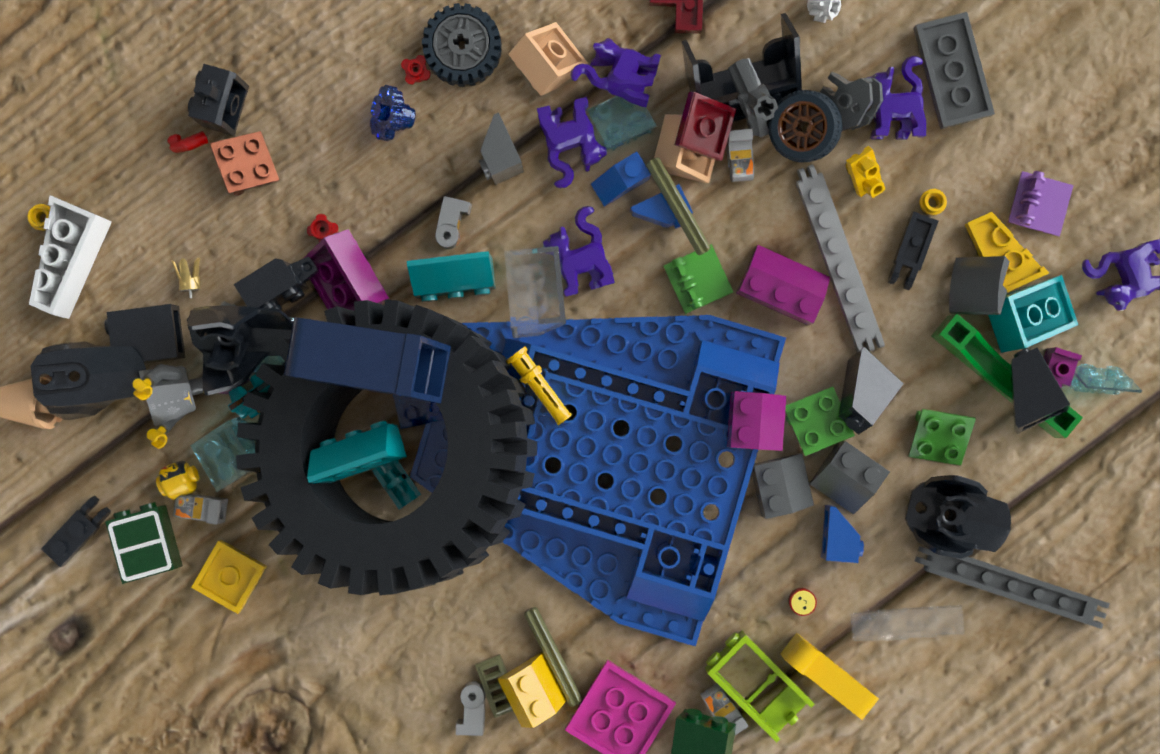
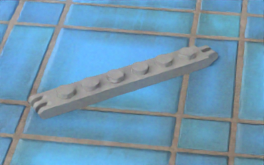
[796,164,885,352]

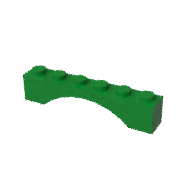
[931,313,1083,439]

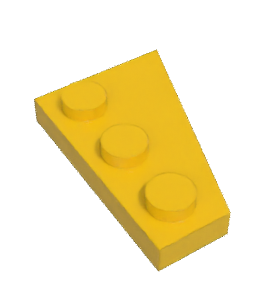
[964,212,1049,293]

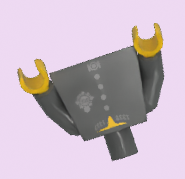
[133,364,203,449]

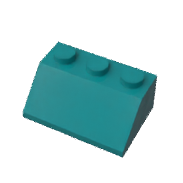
[407,251,496,302]
[307,421,407,483]

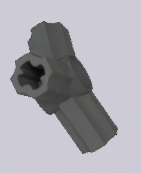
[728,58,778,138]

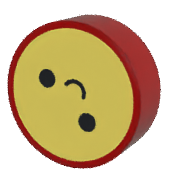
[788,588,817,616]

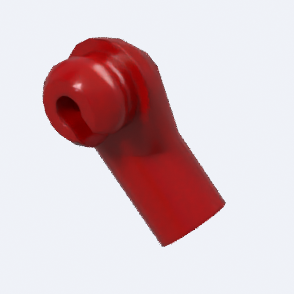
[167,131,208,153]

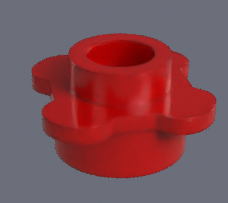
[401,55,431,85]
[307,214,339,242]

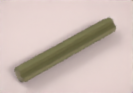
[647,157,710,255]
[524,607,582,707]

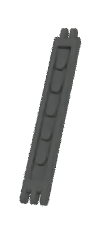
[915,546,1110,629]

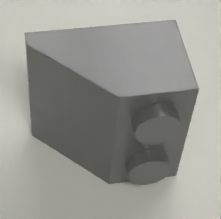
[479,112,524,185]
[809,441,890,514]
[752,453,814,519]

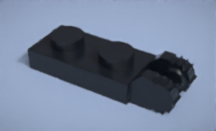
[888,212,939,290]
[41,495,111,567]

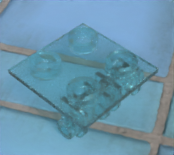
[587,96,657,151]
[1069,364,1142,395]

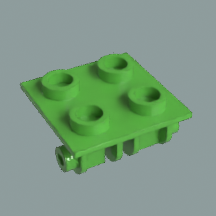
[663,244,733,314]
[785,387,855,456]
[908,409,976,466]

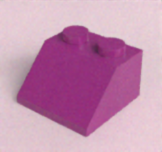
[727,391,786,451]

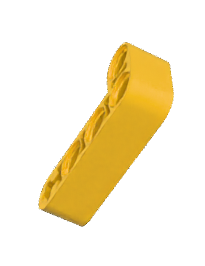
[780,633,879,720]

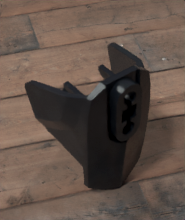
[187,305,293,395]
[30,341,146,420]
[905,475,1011,559]

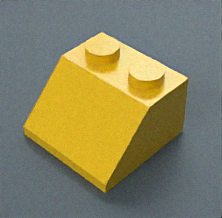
[497,652,567,728]

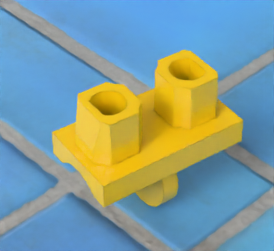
[846,146,885,198]

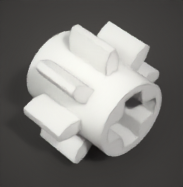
[807,0,841,23]

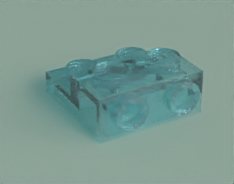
[190,417,255,492]

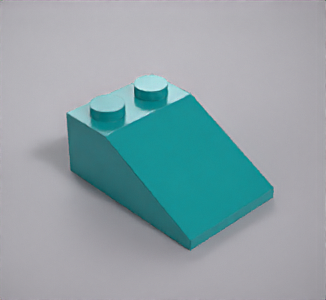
[988,275,1079,353]

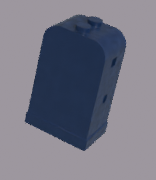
[284,317,451,403]

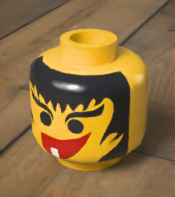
[156,461,200,500]

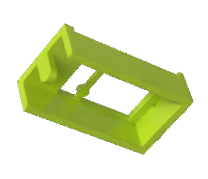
[705,631,815,743]

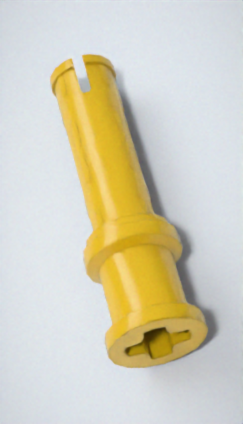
[506,347,572,425]

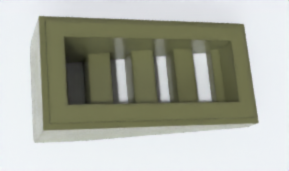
[475,654,513,718]

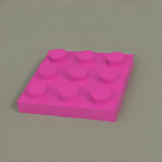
[565,659,676,754]

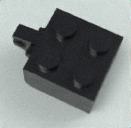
[188,64,249,136]
[234,256,319,310]

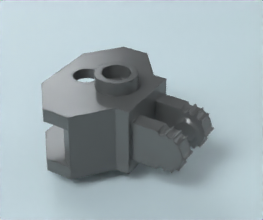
[820,72,883,131]

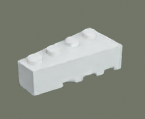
[29,195,112,319]

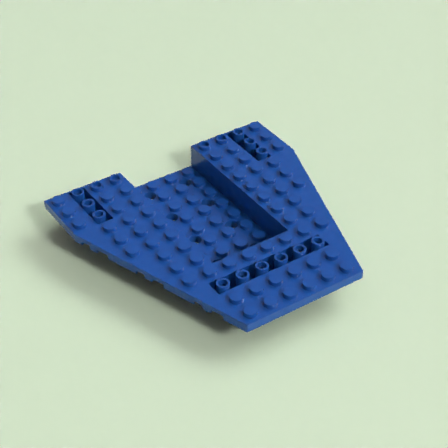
[410,315,786,647]

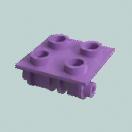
[1008,171,1073,236]

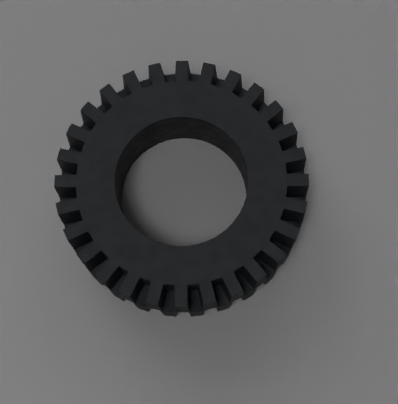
[236,299,537,596]

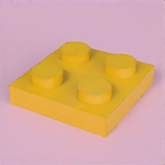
[191,540,267,614]

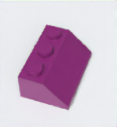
[303,229,389,311]
[736,245,830,325]

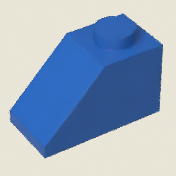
[591,152,651,207]
[630,184,693,229]
[821,505,864,563]

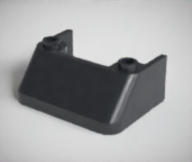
[681,13,802,122]

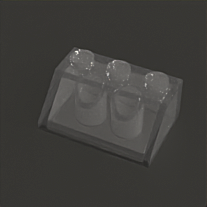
[504,246,566,338]

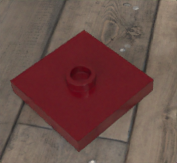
[674,92,736,161]

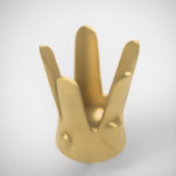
[171,258,201,298]

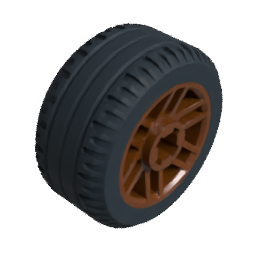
[768,90,842,162]

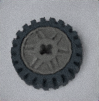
[422,3,502,87]

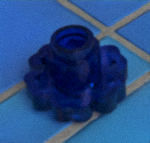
[370,85,416,141]

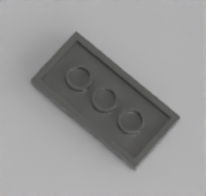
[913,12,995,130]

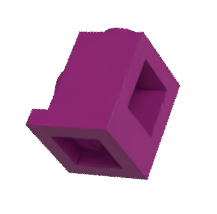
[1044,347,1082,389]

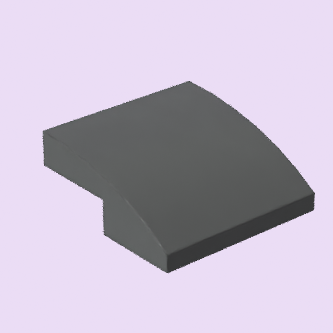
[949,256,1010,315]

